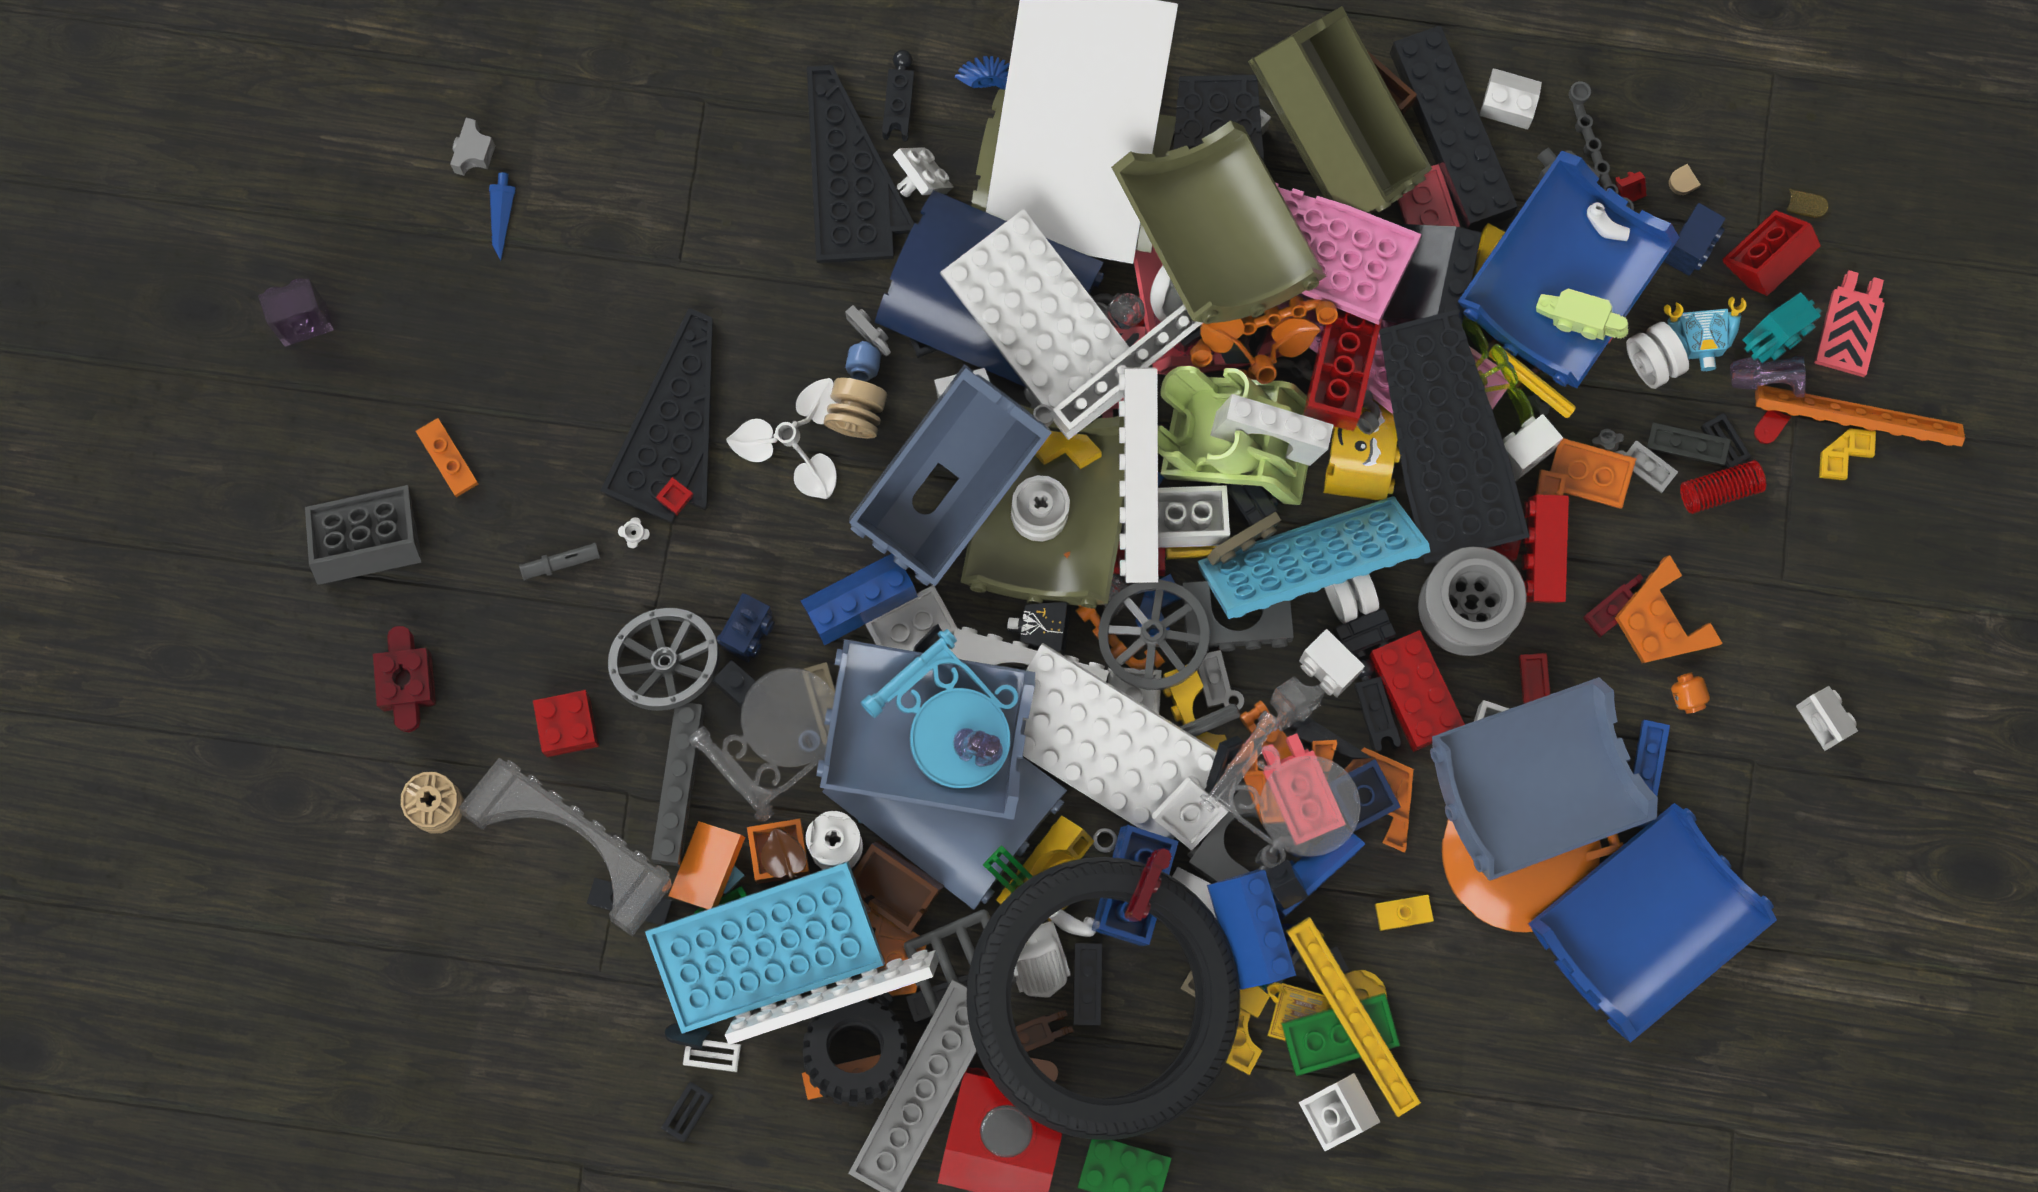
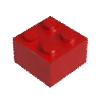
[533,690,599,757]

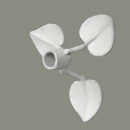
[726,378,838,499]

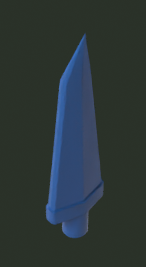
[489,173,515,260]

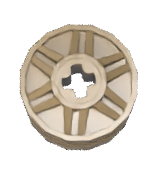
[823,378,887,439]
[401,772,464,833]

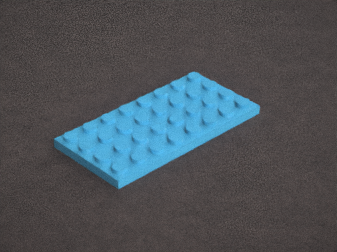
[1197,496,1430,619]
[645,861,885,1034]

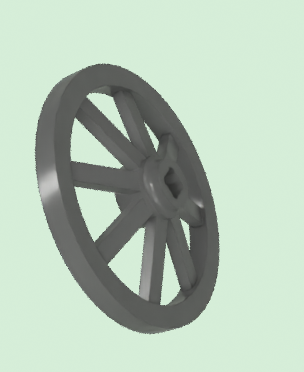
[1098,580,1210,690]
[608,608,719,711]

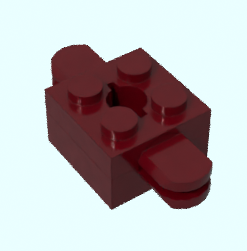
[373,626,436,733]

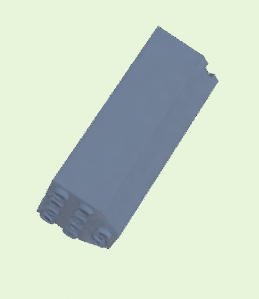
[849,364,1052,586]

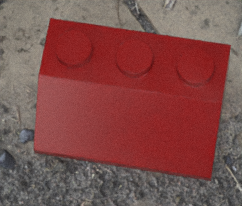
[1722,210,1821,296]

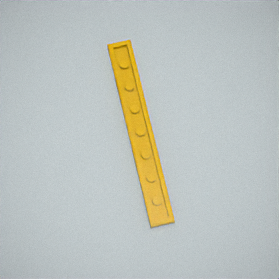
[1286,917,1421,1117]

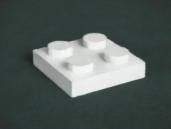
[1152,776,1228,850]

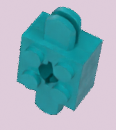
[1743,292,1822,363]

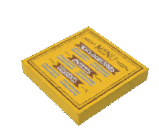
[1267,983,1331,1041]

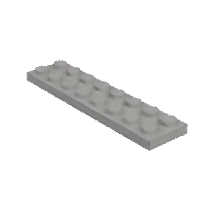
[848,979,977,1192]

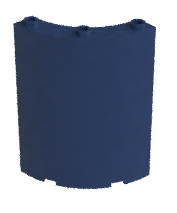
[875,190,1104,388]

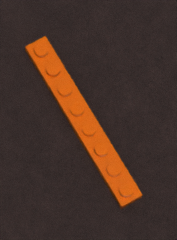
[1755,384,1965,447]

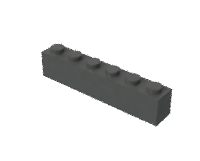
[651,703,705,867]

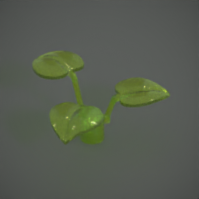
[1462,320,1533,427]

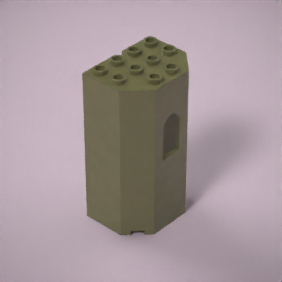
[1248,6,1432,215]

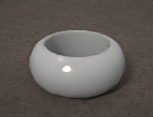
[1093,828,1117,853]

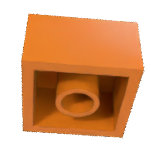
[747,818,810,884]

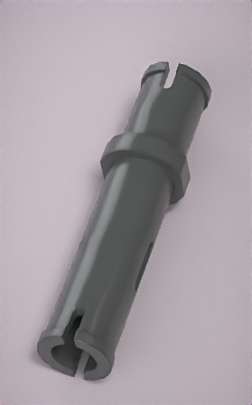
[519,542,600,581]

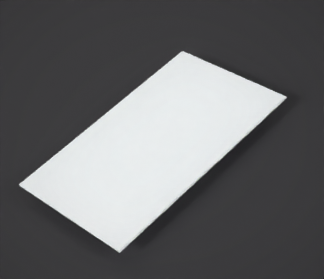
[986,0,1178,264]

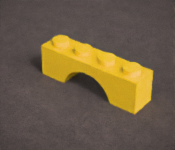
[1163,664,1227,750]
[996,815,1094,905]

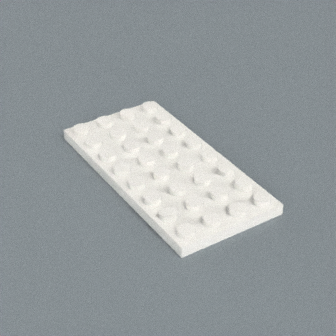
[940,209,1130,440]
[1023,643,1217,839]

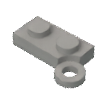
[845,305,891,356]
[1615,440,1678,493]
[1198,650,1244,710]

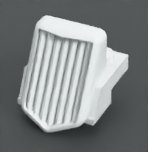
[1014,921,1071,998]

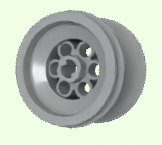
[1418,547,1527,656]

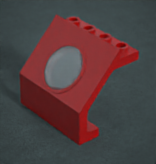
[938,1067,1062,1192]

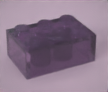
[258,278,334,347]

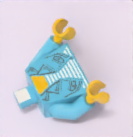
[1664,297,1746,371]

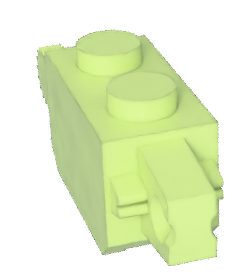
[1536,289,1628,340]

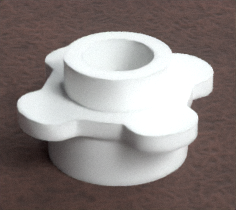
[618,517,650,548]

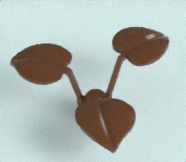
[761,828,871,914]

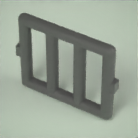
[904,909,1016,1016]

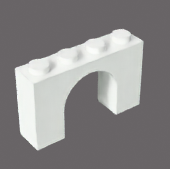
[1210,394,1334,466]

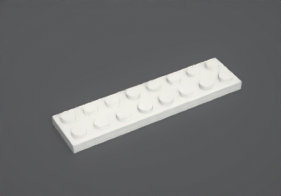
[725,950,939,1045]

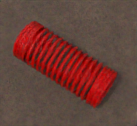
[1680,460,1767,514]

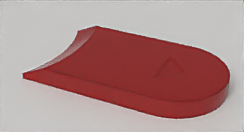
[1754,410,1792,444]

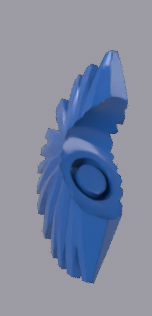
[955,56,1010,90]

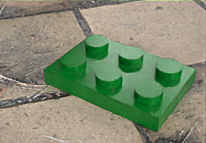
[1077,1139,1172,1192]

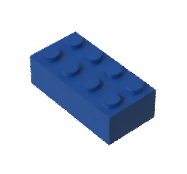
[1092,825,1179,946]

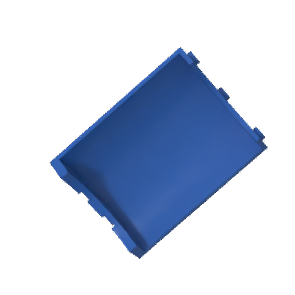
[1458,151,1680,388]
[1528,803,1777,1043]

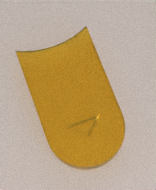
[1786,189,1828,218]

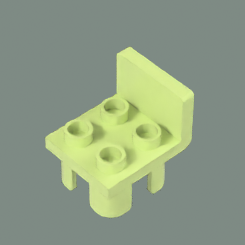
[1158,366,1308,505]

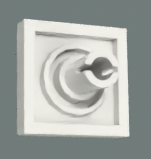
[893,148,953,197]

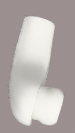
[1587,202,1630,241]
[1049,909,1096,937]

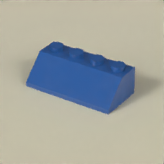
[801,553,918,645]
[1270,826,1365,921]
[1207,870,1296,990]

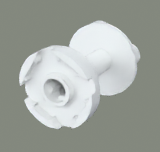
[806,811,863,870]

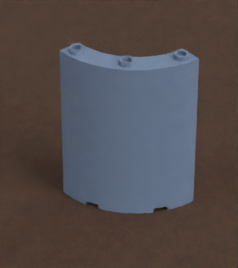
[816,639,1035,820]
[1430,677,1658,881]
[822,757,1067,909]

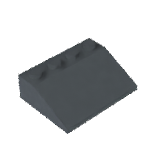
[305,485,421,585]

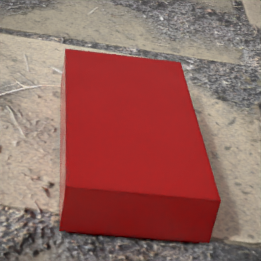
[1519,653,1550,704]

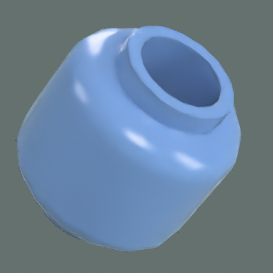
[845,341,881,381]

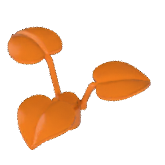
[1200,317,1321,384]

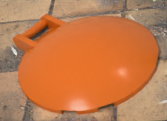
[1442,819,1624,932]

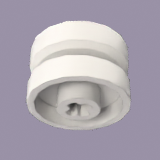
[1626,322,1689,389]
[1011,475,1070,542]
[1324,574,1379,624]

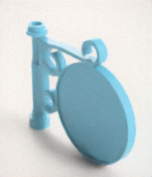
[860,629,1018,789]

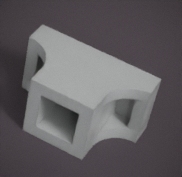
[450,118,495,176]

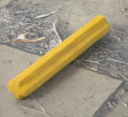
[1488,344,1576,418]

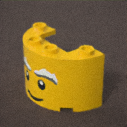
[1323,399,1400,501]

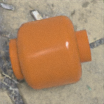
[1671,673,1710,714]

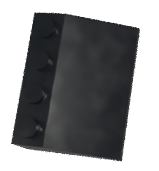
[1382,224,1481,324]

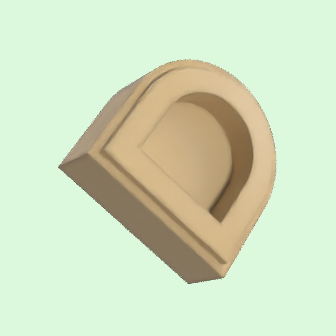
[1669,164,1701,195]

